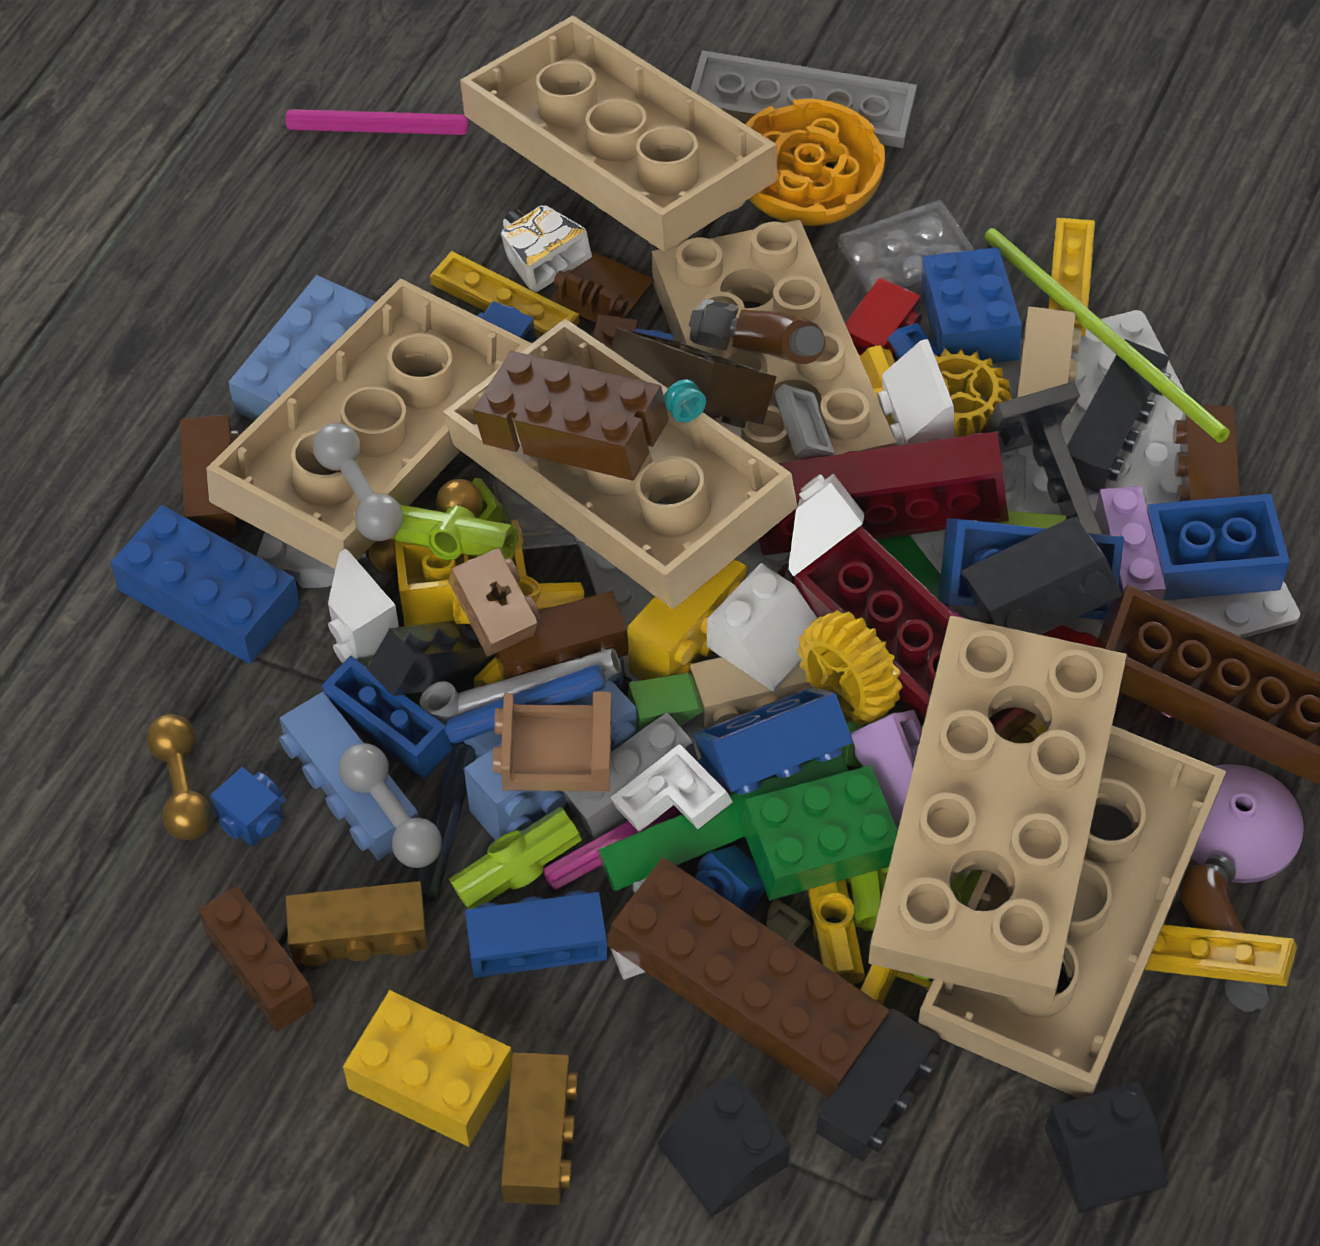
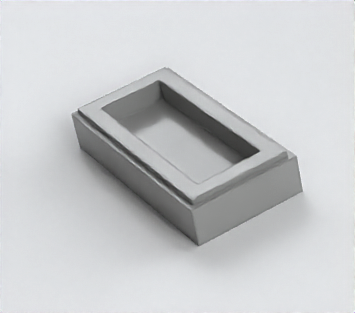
[774,384,835,459]

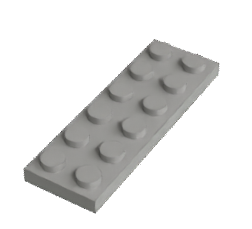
[690,50,917,148]

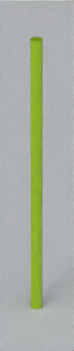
[984,228,1230,443]

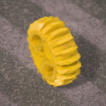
[934,348,1012,438]
[797,610,902,726]

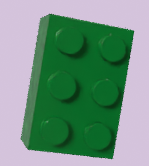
[740,765,898,901]

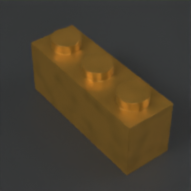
[286,881,428,966]
[501,1053,578,1205]

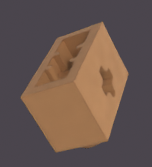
[449,548,540,657]

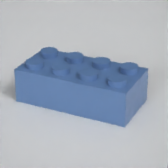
[228,275,376,421]
[464,679,637,841]

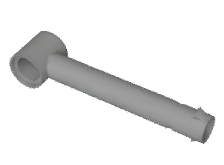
[420,648,621,725]

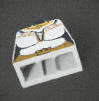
[501,206,592,293]

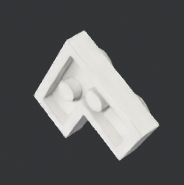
[610,744,732,832]

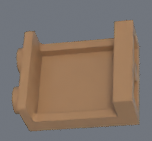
[493,692,612,791]

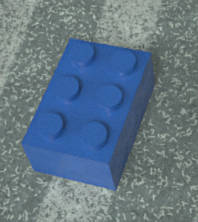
[921,247,1022,363]
[1147,494,1290,601]
[693,687,853,795]

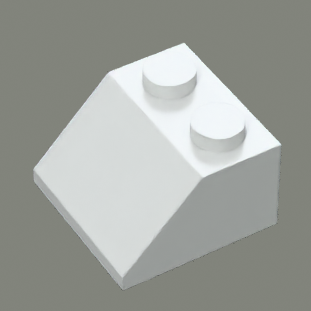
[877,339,955,446]
[788,474,864,576]
[328,548,399,667]
[707,563,817,692]

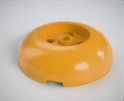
[745,99,885,226]

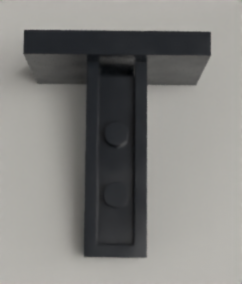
[980,381,1102,534]

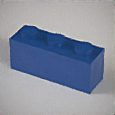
[322,656,452,780]
[465,891,607,978]

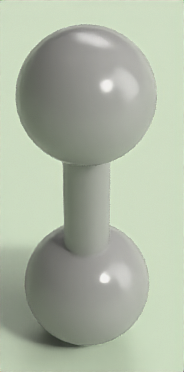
[313,423,403,541]
[339,743,442,868]

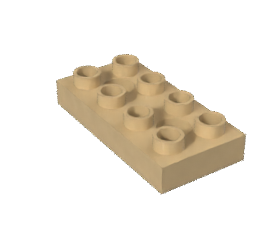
[460,16,777,252]
[652,219,896,463]
[206,278,532,569]
[443,319,797,609]
[869,616,1127,1007]
[918,726,1226,1098]

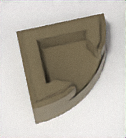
[766,899,811,946]

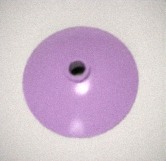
[1190,764,1304,883]

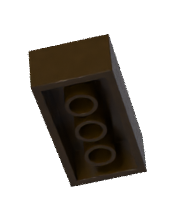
[611,327,777,428]

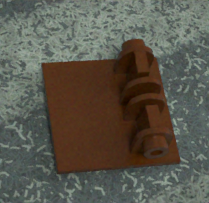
[550,251,654,324]

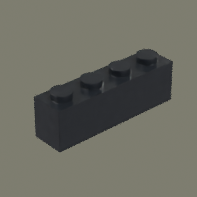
[1067,339,1171,493]

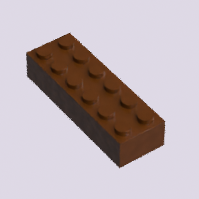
[1095,585,1320,784]
[607,857,890,1098]

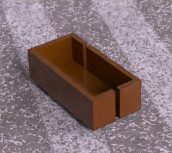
[473,351,669,481]

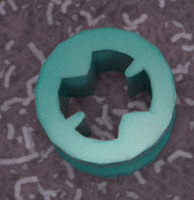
[664,379,706,423]

